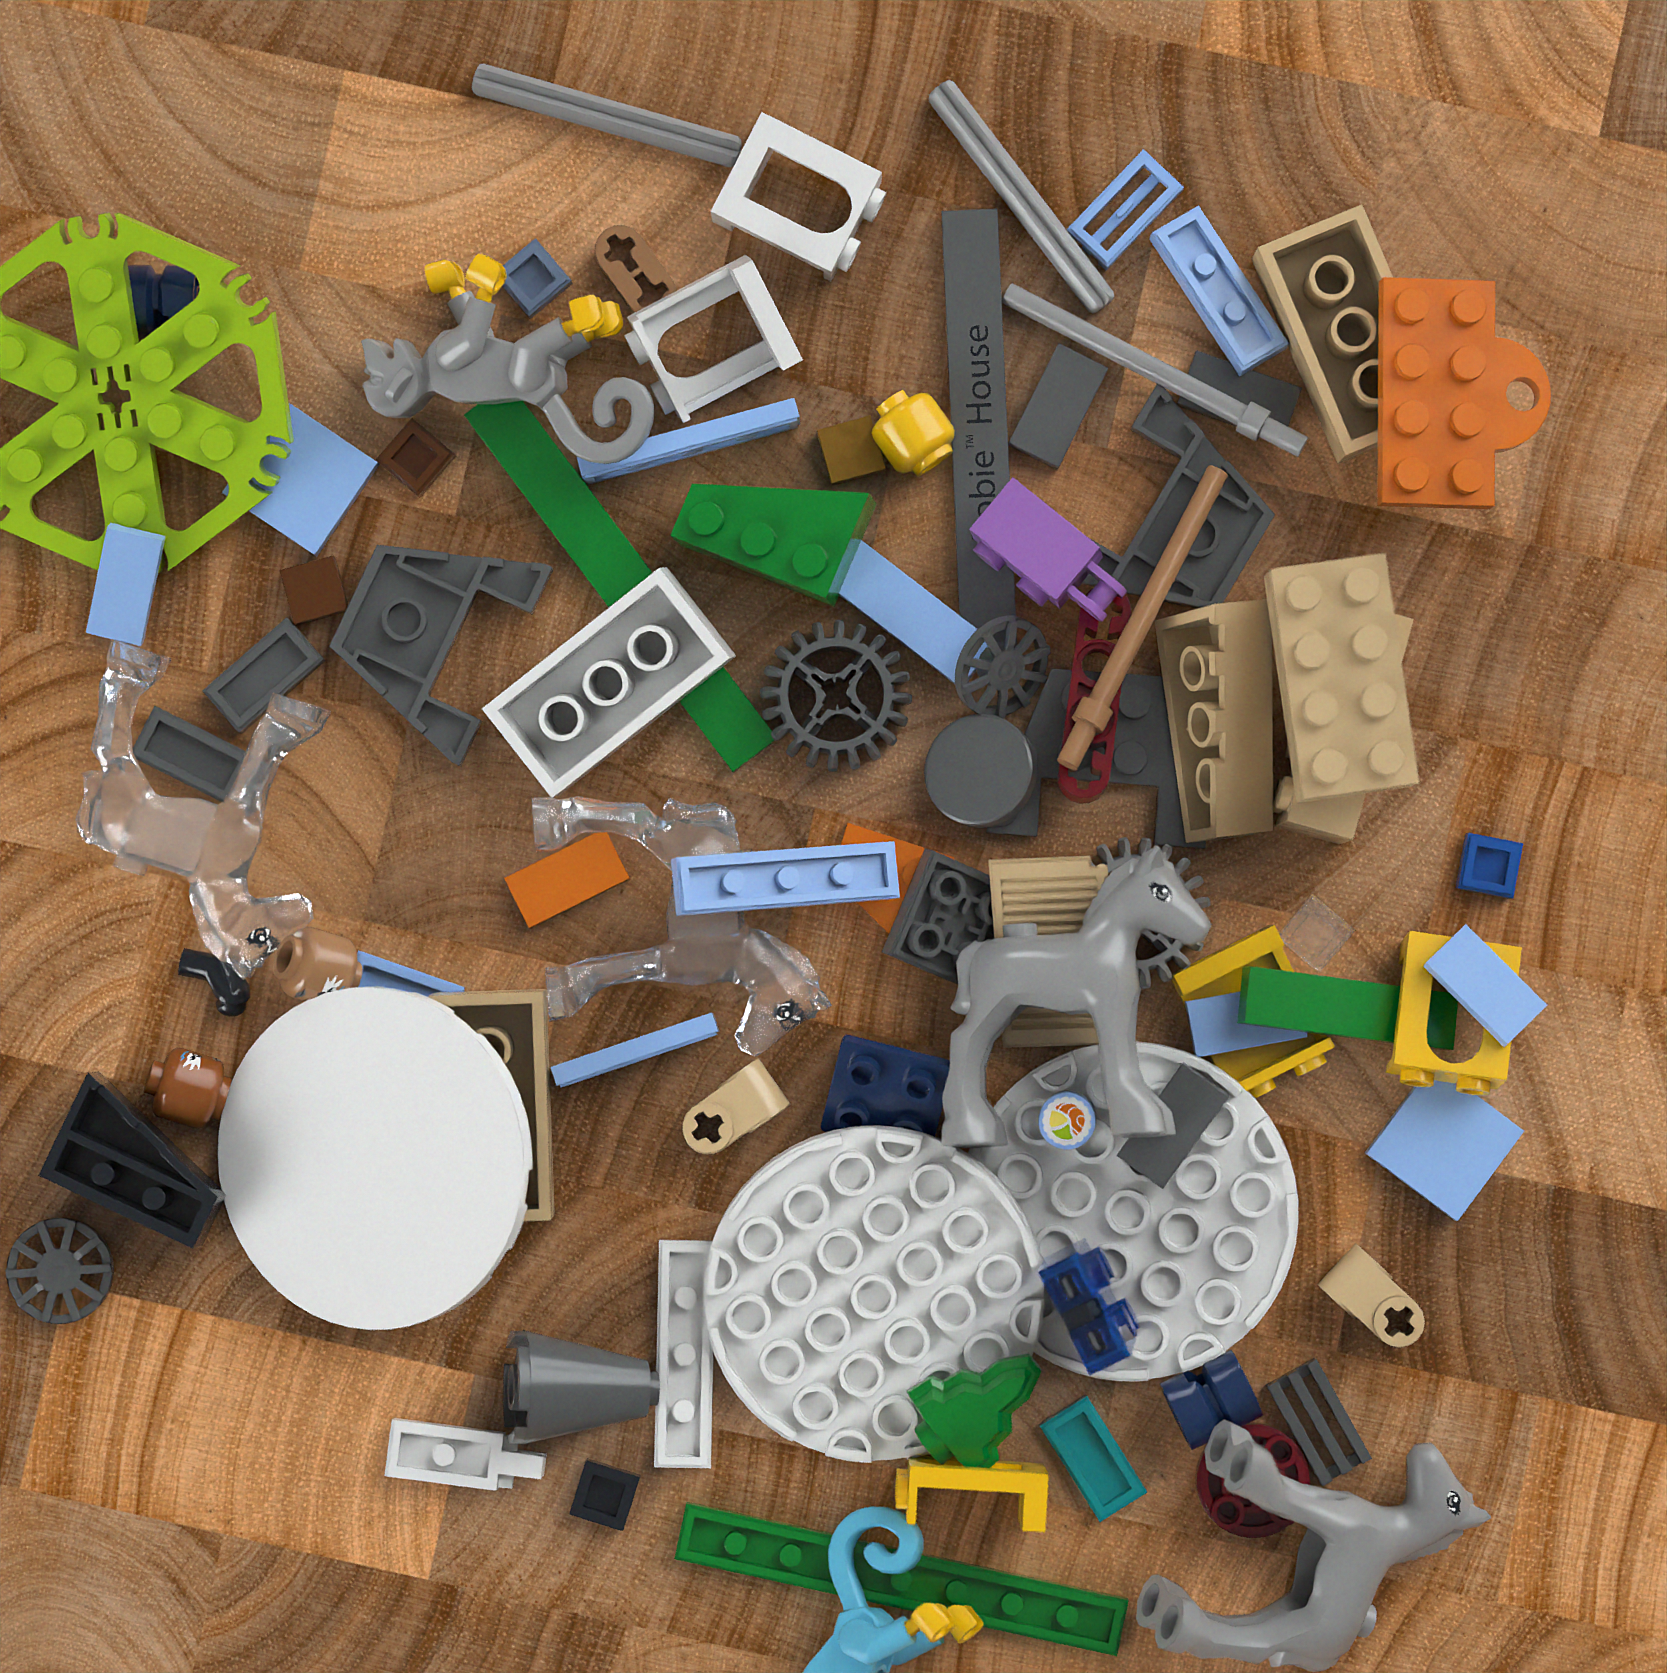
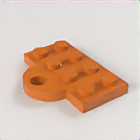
[1377,277,1551,509]

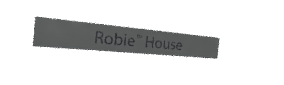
[941,209,1017,648]

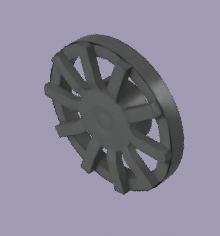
[955,615,1051,719]
[5,1217,114,1324]

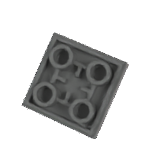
[882,848,994,985]

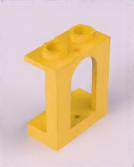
[1385,931,1522,1096]
[895,1456,1049,1532]

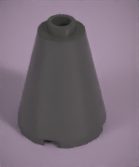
[503,1330,660,1445]

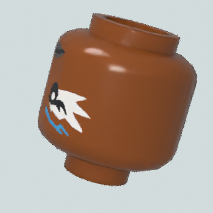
[143,1048,232,1129]

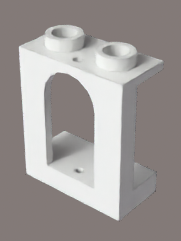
[711,112,887,281]
[624,255,803,423]

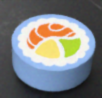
[1038,1091,1096,1149]

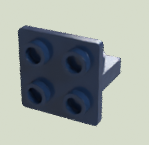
[820,1035,950,1137]

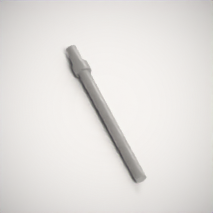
[1002,283,1309,457]

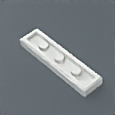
[654,1239,714,1468]

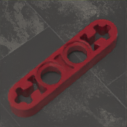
[1058,589,1131,804]

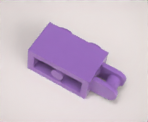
[969,477,1127,622]

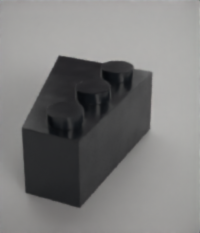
[38,1071,226,1249]

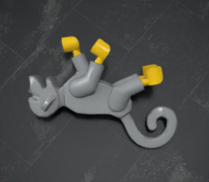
[361,254,654,464]

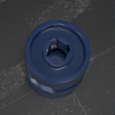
[128,265,200,338]
[1160,1350,1263,1450]

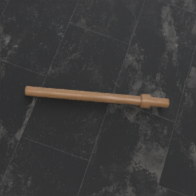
[1057,465,1228,770]

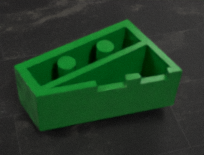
[670,483,877,607]

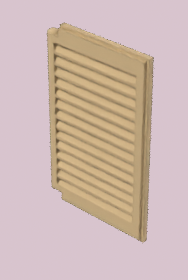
[988,856,1108,1048]

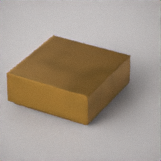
[817,415,886,486]

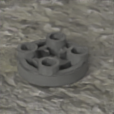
[924,714,1039,828]

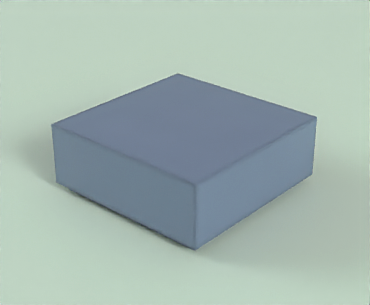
[502,238,573,319]

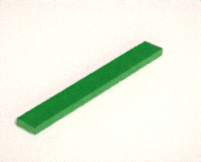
[464,401,775,773]
[674,1502,1129,1656]

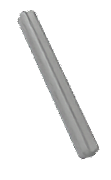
[472,63,742,168]
[928,80,1114,314]

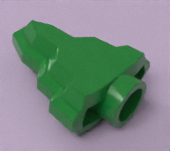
[907,1353,1042,1468]

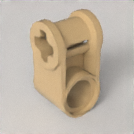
[683,1058,791,1154]
[1317,1243,1425,1347]

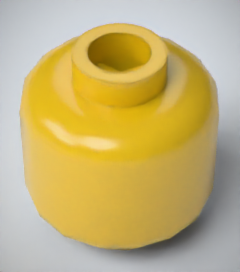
[872,390,955,477]

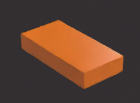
[504,828,630,929]

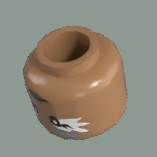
[273,926,362,1001]

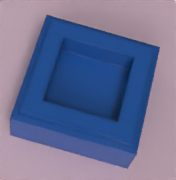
[1455,833,1523,899]

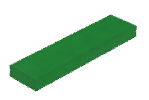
[1237,966,1458,1050]

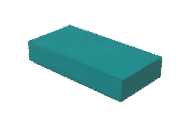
[1039,1395,1147,1522]

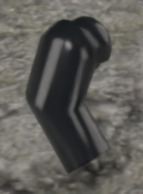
[178,948,250,1017]

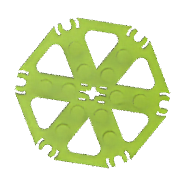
[0,213,294,574]

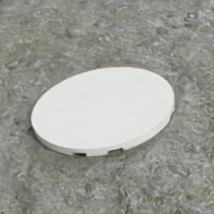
[218,986,533,1330]
[968,1041,1298,1381]
[703,1125,1044,1463]

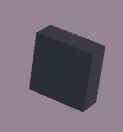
[569,1458,641,1531]

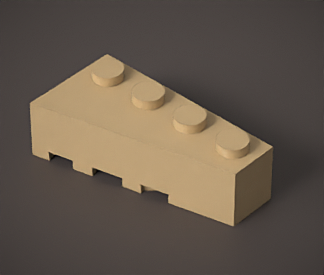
[1154,599,1273,843]

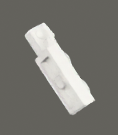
[384,1418,547,1491]

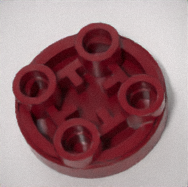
[1195,1423,1310,1538]

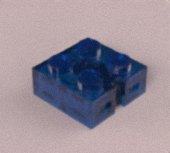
[1038,1238,1140,1376]

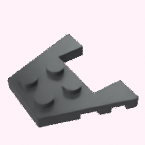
[1081,384,1275,609]
[329,545,554,767]
[986,668,1206,849]

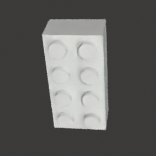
[482,567,736,798]

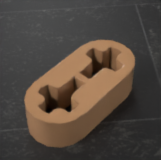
[595,225,677,313]

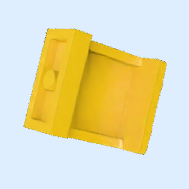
[1171,925,1335,1098]

